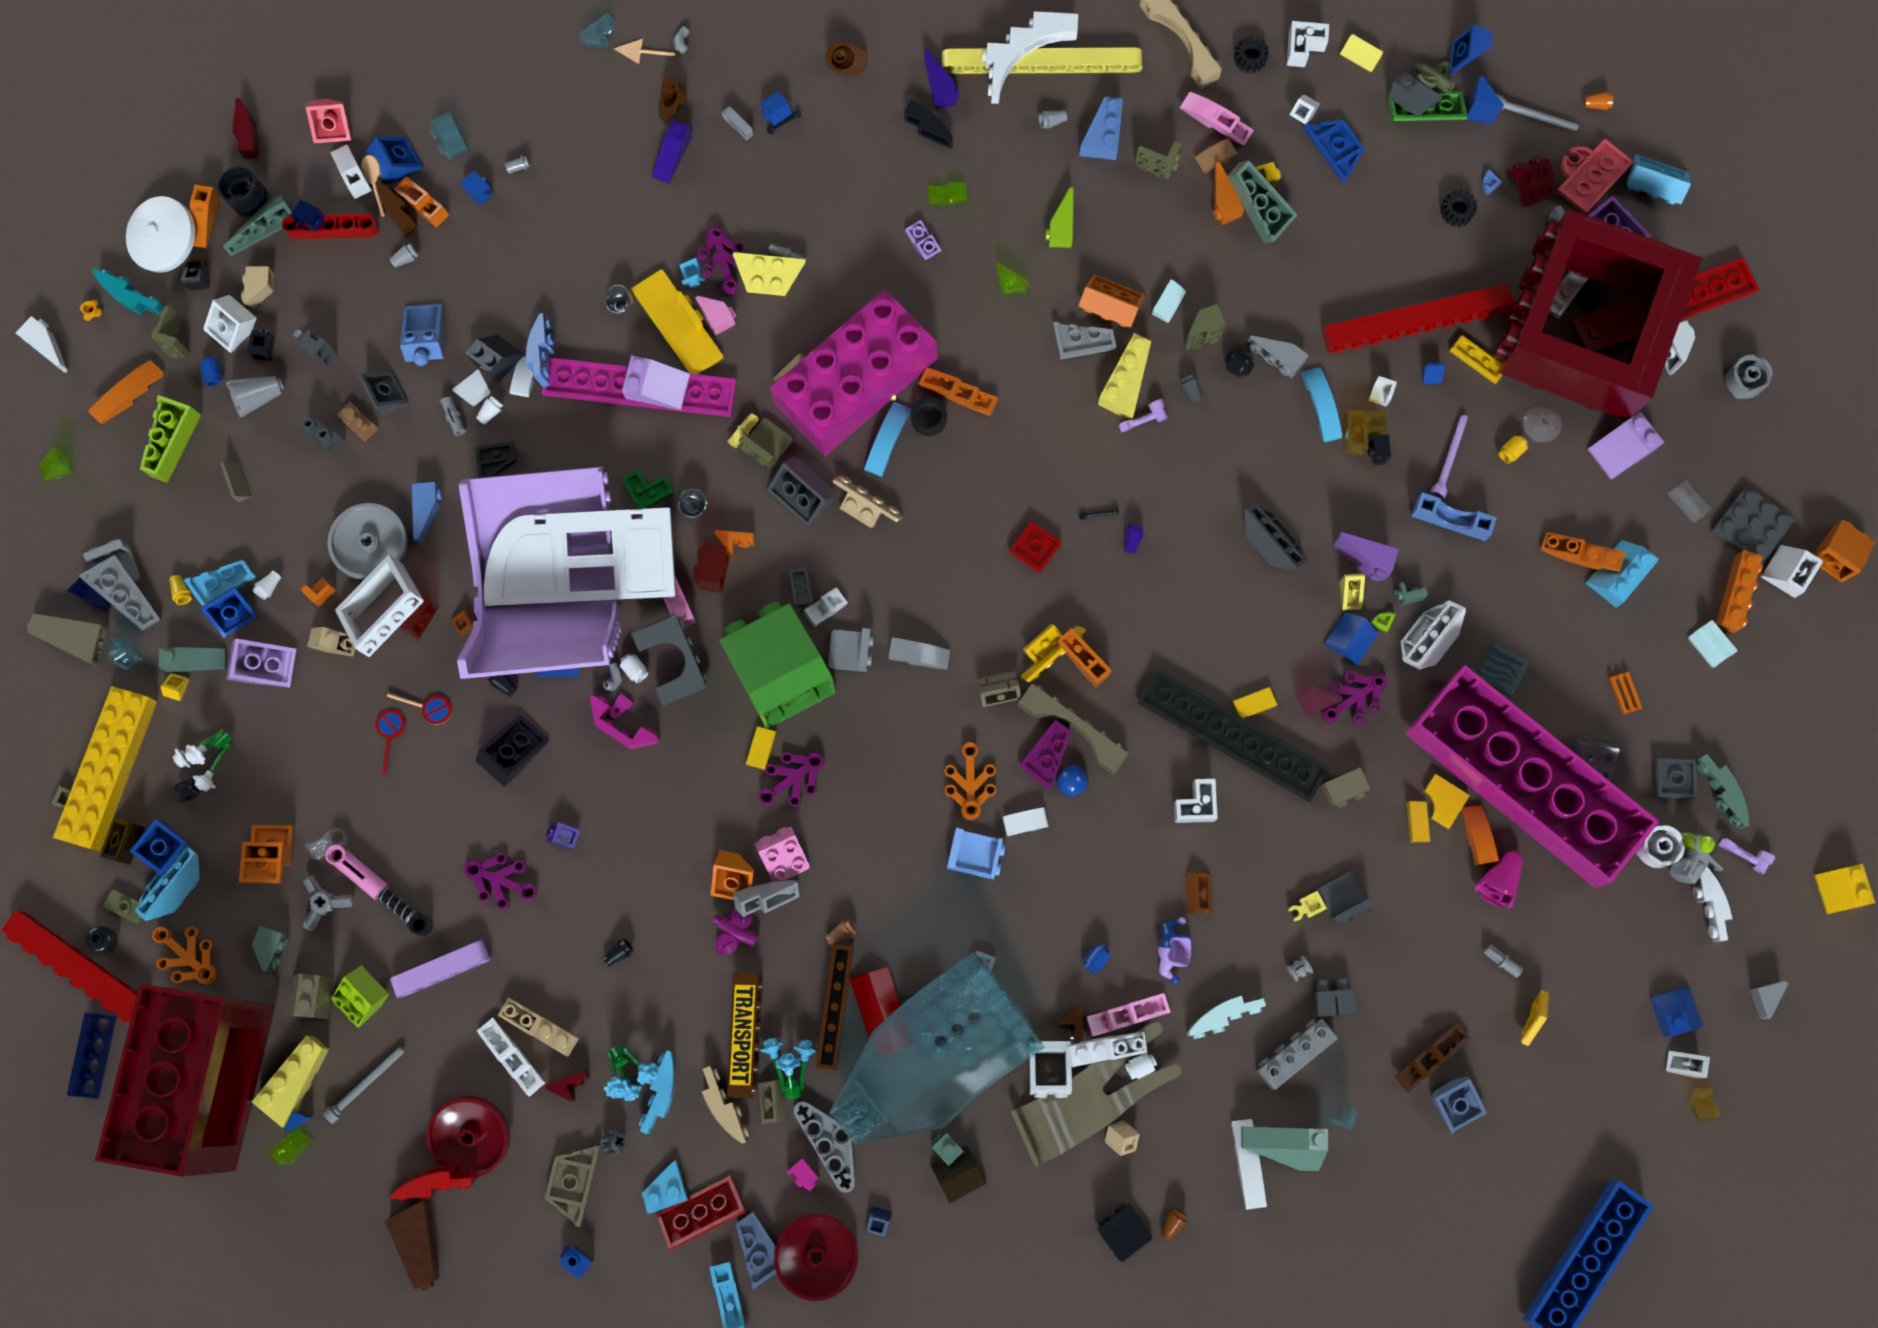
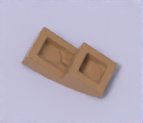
[1195,138,1238,174]

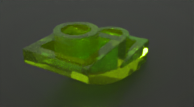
[927,183,968,206]

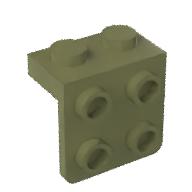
[1135,141,1183,180]
[152,305,189,359]
[739,418,793,469]

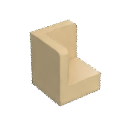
[1105,1120,1140,1156]

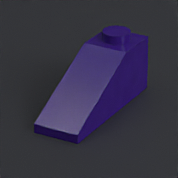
[924,50,959,109]
[652,120,692,184]

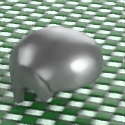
[605,285,634,316]
[677,488,707,519]

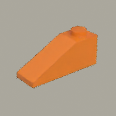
[1213,162,1244,225]
[1057,628,1112,688]

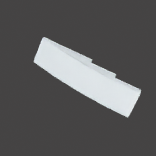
[477,1018,545,1097]
[1231,1119,1267,1209]

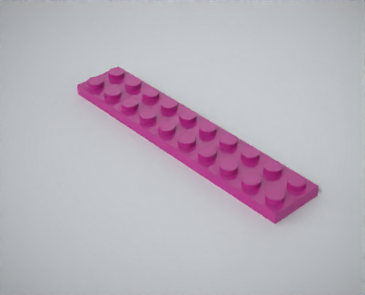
[542,357,737,417]

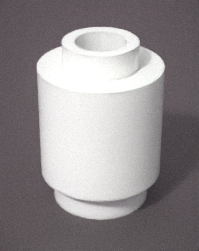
[620,654,648,683]
[1125,1053,1157,1080]

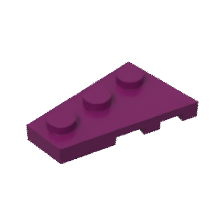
[1019,720,1071,791]

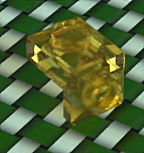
[1688,1087,1720,1123]

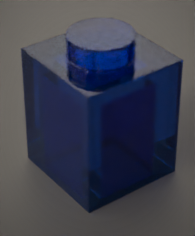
[290,199,325,233]

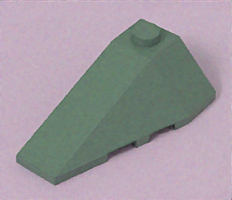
[223,195,295,256]
[1241,1126,1328,1171]

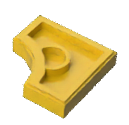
[1424,774,1470,829]
[1521,990,1549,1046]

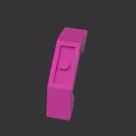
[590,695,660,749]

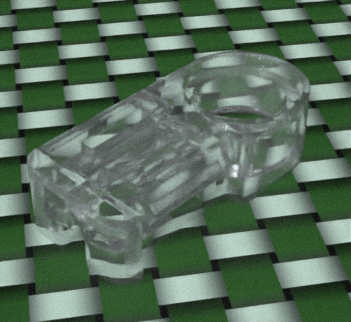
[305,828,348,860]

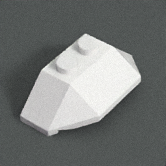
[1401,600,1466,670]

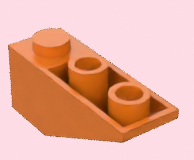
[189,184,221,249]

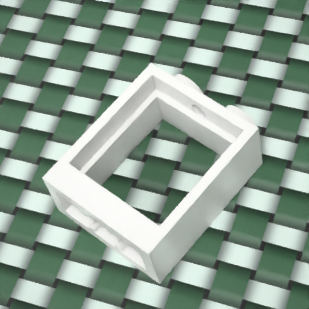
[1029,1041,1072,1098]

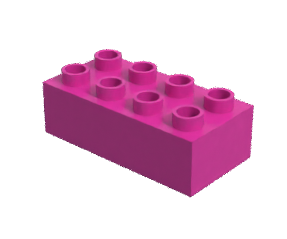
[770,289,938,457]

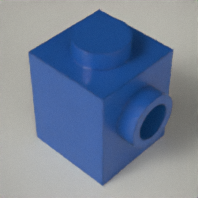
[760,91,792,126]
[460,171,493,206]
[558,1245,594,1279]

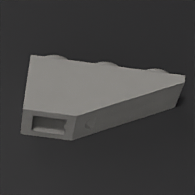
[1247,335,1309,378]

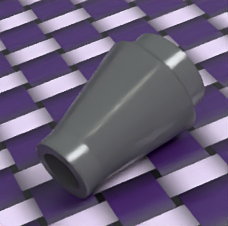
[1180,374,1203,404]

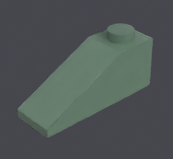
[159,647,227,673]

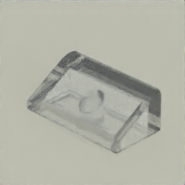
[1669,480,1711,523]

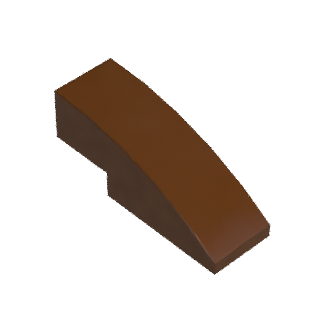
[376,180,417,238]

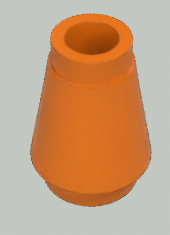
[1584,91,1613,110]

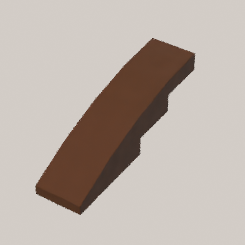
[1394,1022,1470,1093]

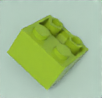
[331,965,389,1028]

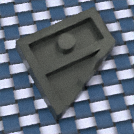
[475,441,517,478]

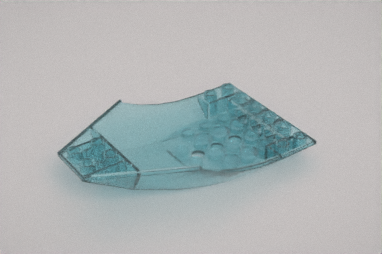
[829,952,1045,1144]

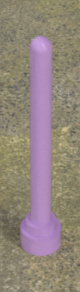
[1430,414,1468,499]

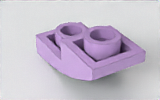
[904,220,942,261]

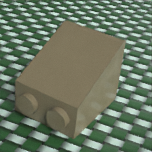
[287,974,334,1019]

